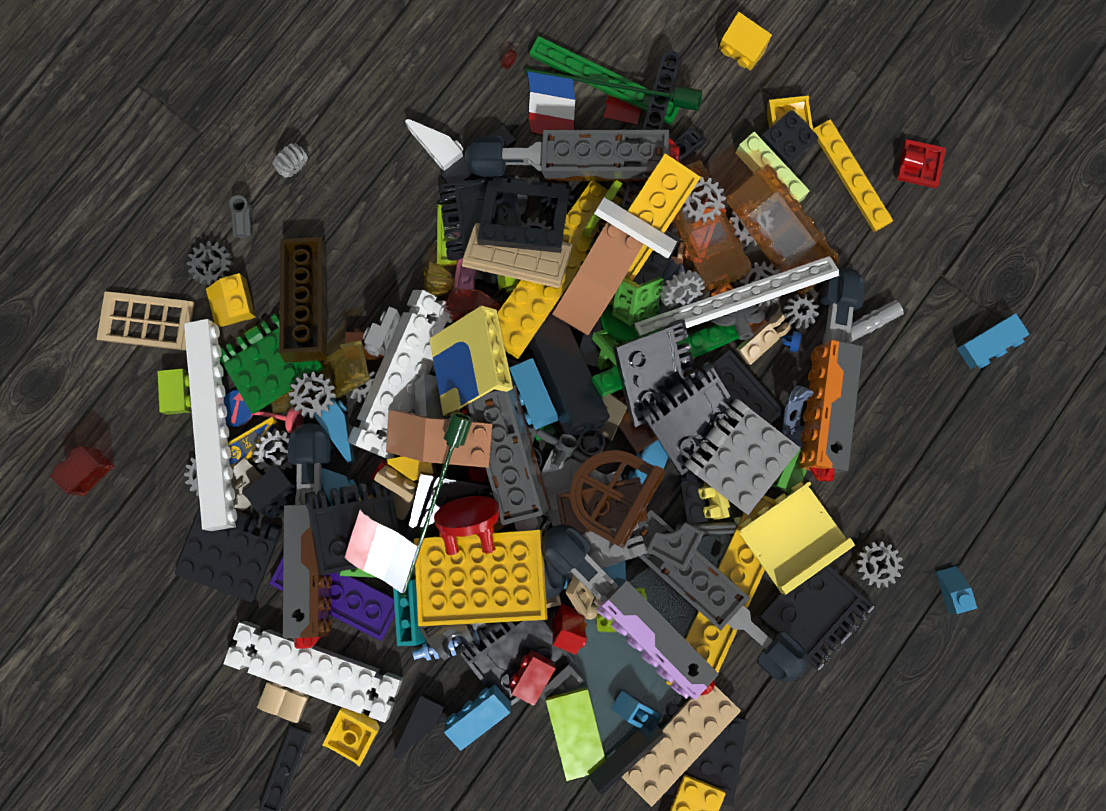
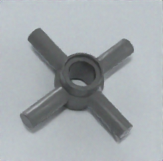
[536,429,590,470]

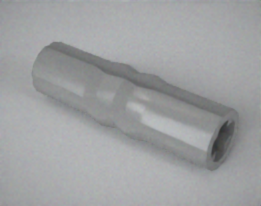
[851,300,903,342]

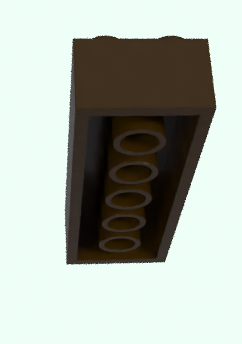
[279,237,327,363]

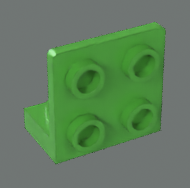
[612,277,664,326]

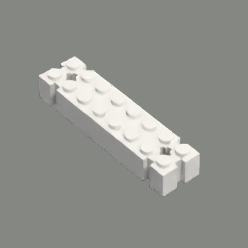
[347,290,457,459]
[223,621,403,722]

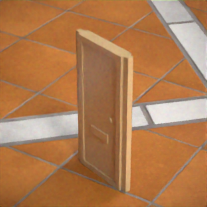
[462,223,572,288]

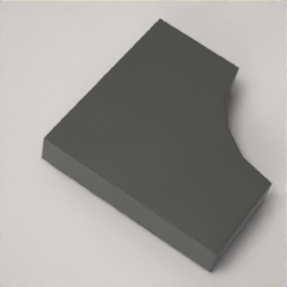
[647,522,705,571]

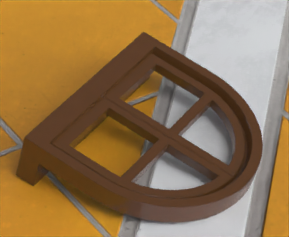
[570,450,665,549]

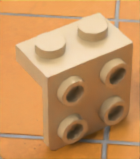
[369,465,417,520]

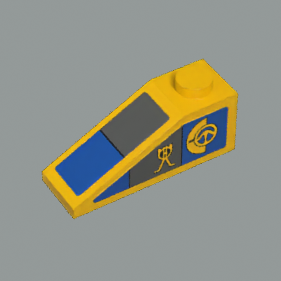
[228,417,279,467]

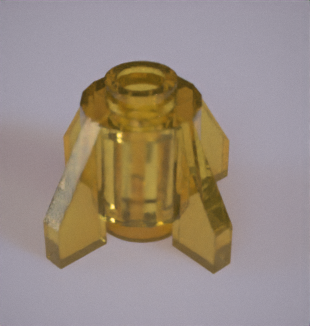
[423,262,455,297]

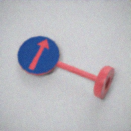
[223,390,304,434]

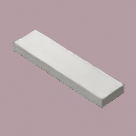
[594,197,677,258]

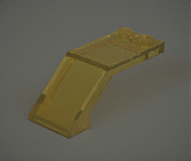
[271,340,370,414]

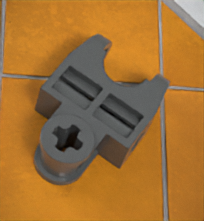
[419,624,475,661]

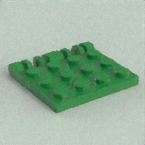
[220,310,324,414]

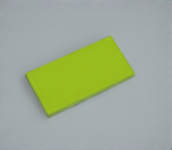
[545,687,606,781]

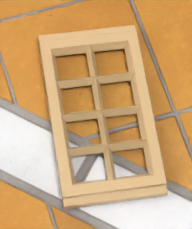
[97,292,194,350]

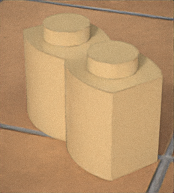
[257,681,309,723]

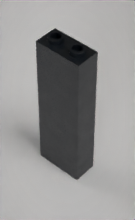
[527,311,610,435]

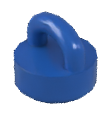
[781,331,802,353]

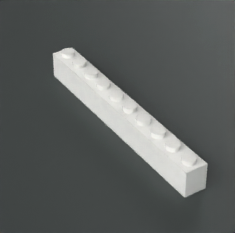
[184,319,237,531]

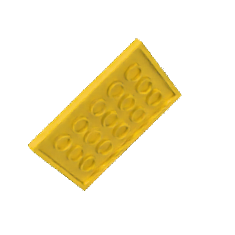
[414,530,547,626]

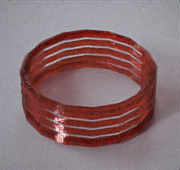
[501,49,517,70]

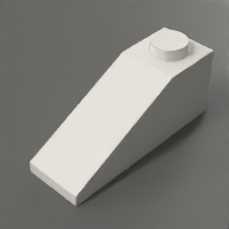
[405,119,463,171]

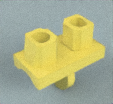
[698,483,730,520]

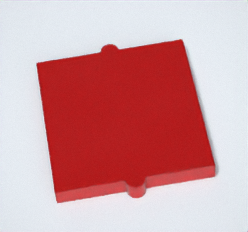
[604,95,642,125]

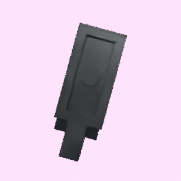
[680,470,708,524]

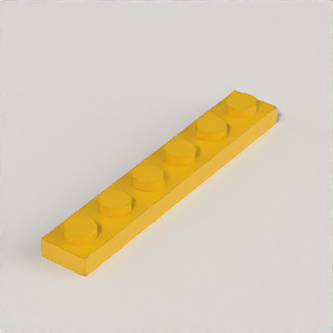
[813,119,893,232]

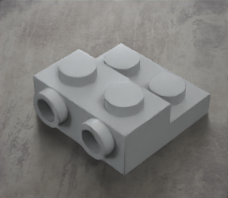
[363,307,401,357]

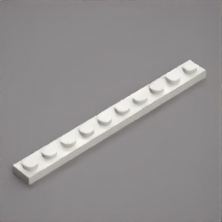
[634,256,839,336]

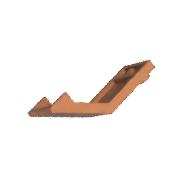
[552,222,643,335]
[386,409,493,468]

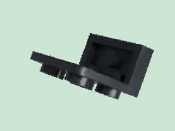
[761,110,818,168]

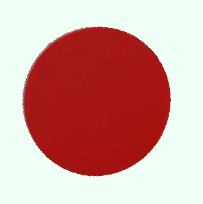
[434,496,500,555]

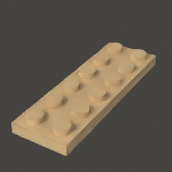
[622,686,741,807]

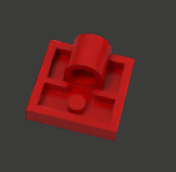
[896,139,946,188]

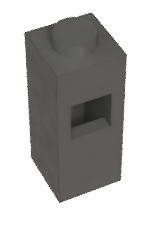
[413,374,445,419]

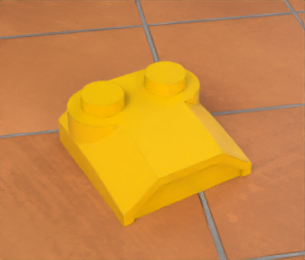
[767,96,815,132]
[322,707,380,766]

